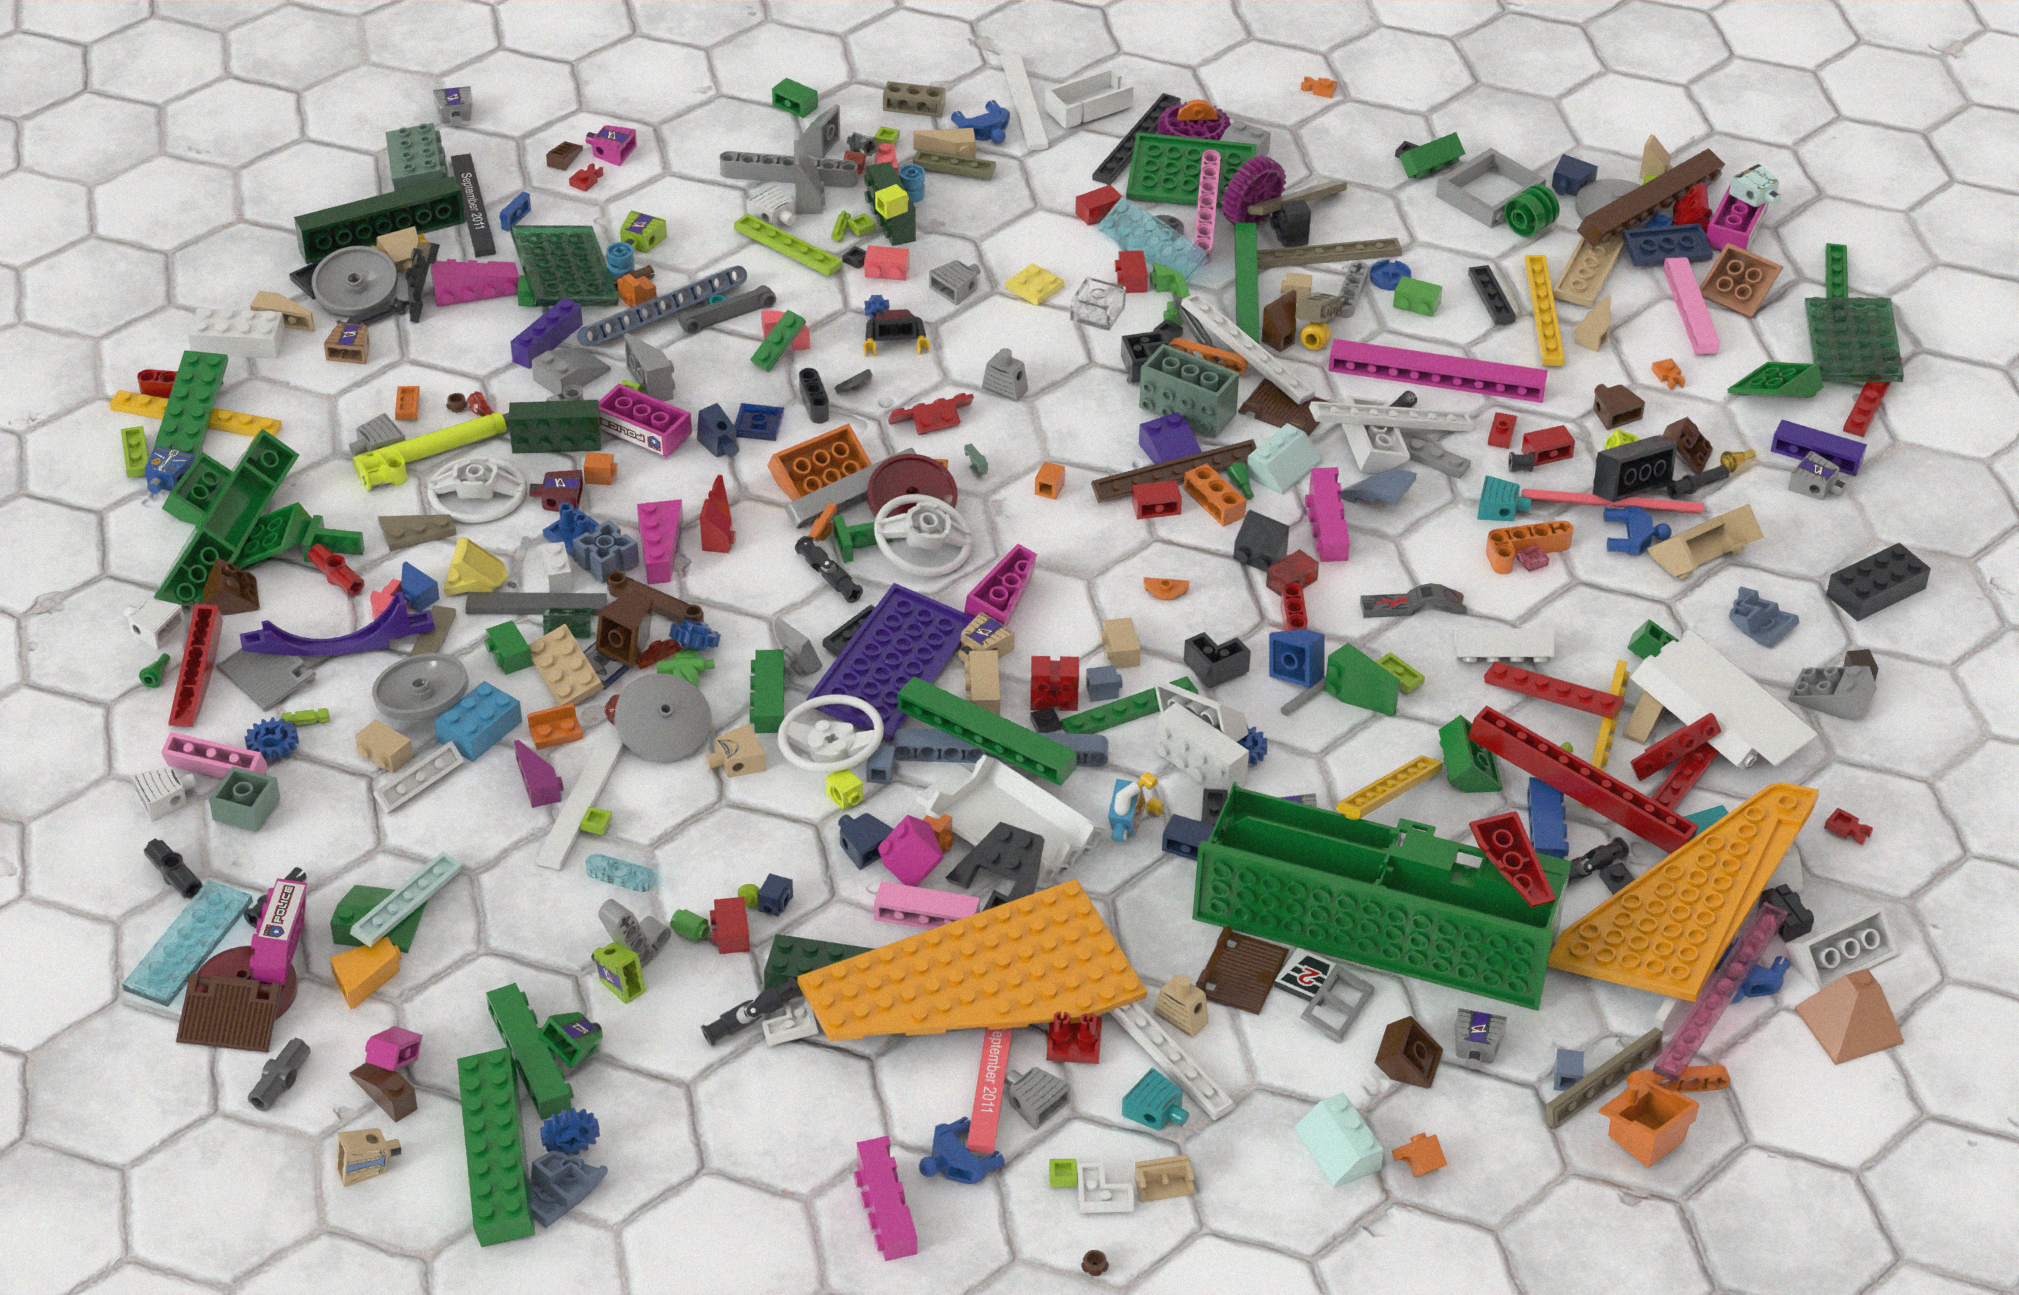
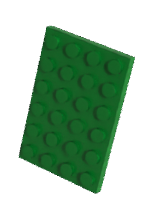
[1126,132,1257,208]

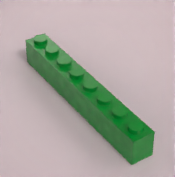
[898,677,1077,786]

